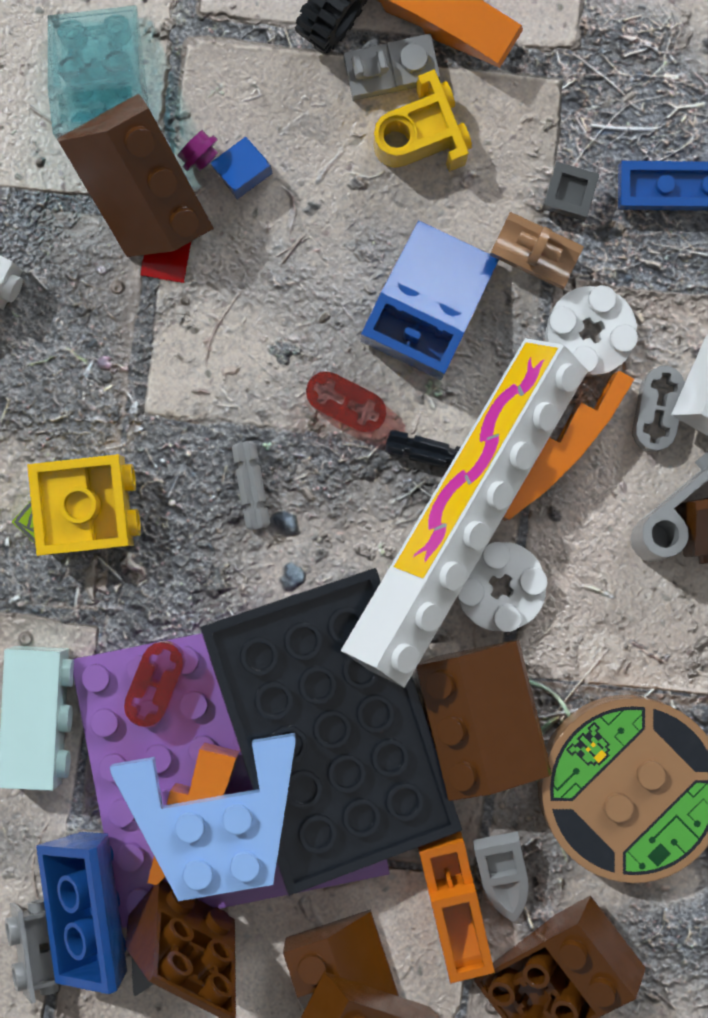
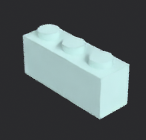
[0,646,74,791]

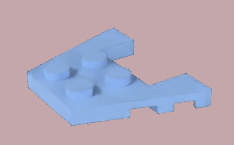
[110,733,296,901]

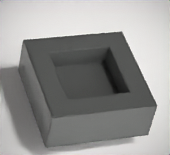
[542,162,600,221]

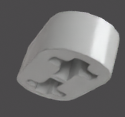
[632,366,685,452]

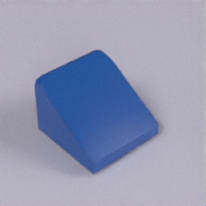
[210,137,273,200]

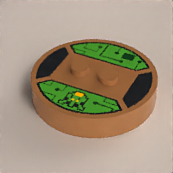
[537,695,708,883]

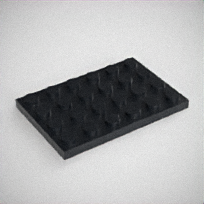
[199,568,462,896]

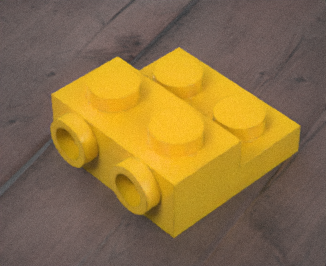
[27,454,141,556]

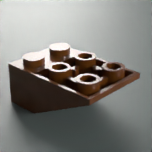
[125,880,236,1018]
[473,895,646,1018]

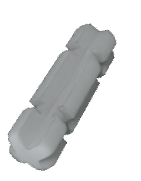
[232,441,270,530]

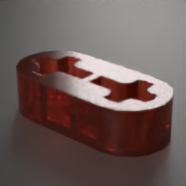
[306,371,387,434]
[124,641,186,727]

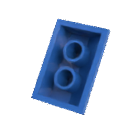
[36,832,127,994]

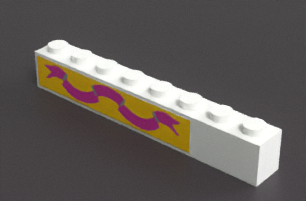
[341,338,588,688]

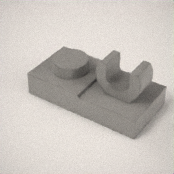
[343,33,440,101]

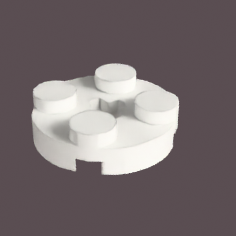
[545,285,638,377]
[457,542,547,632]

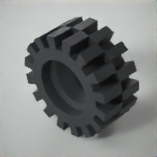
[295,0,368,53]

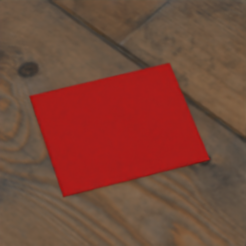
[140,241,192,283]

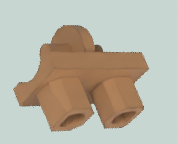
[490,212,584,290]

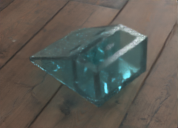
[48,5,149,139]

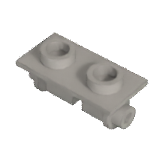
[5,899,59,1004]

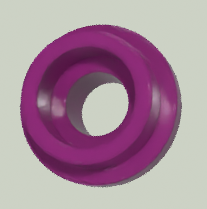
[177,130,218,172]

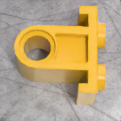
[373,69,472,172]

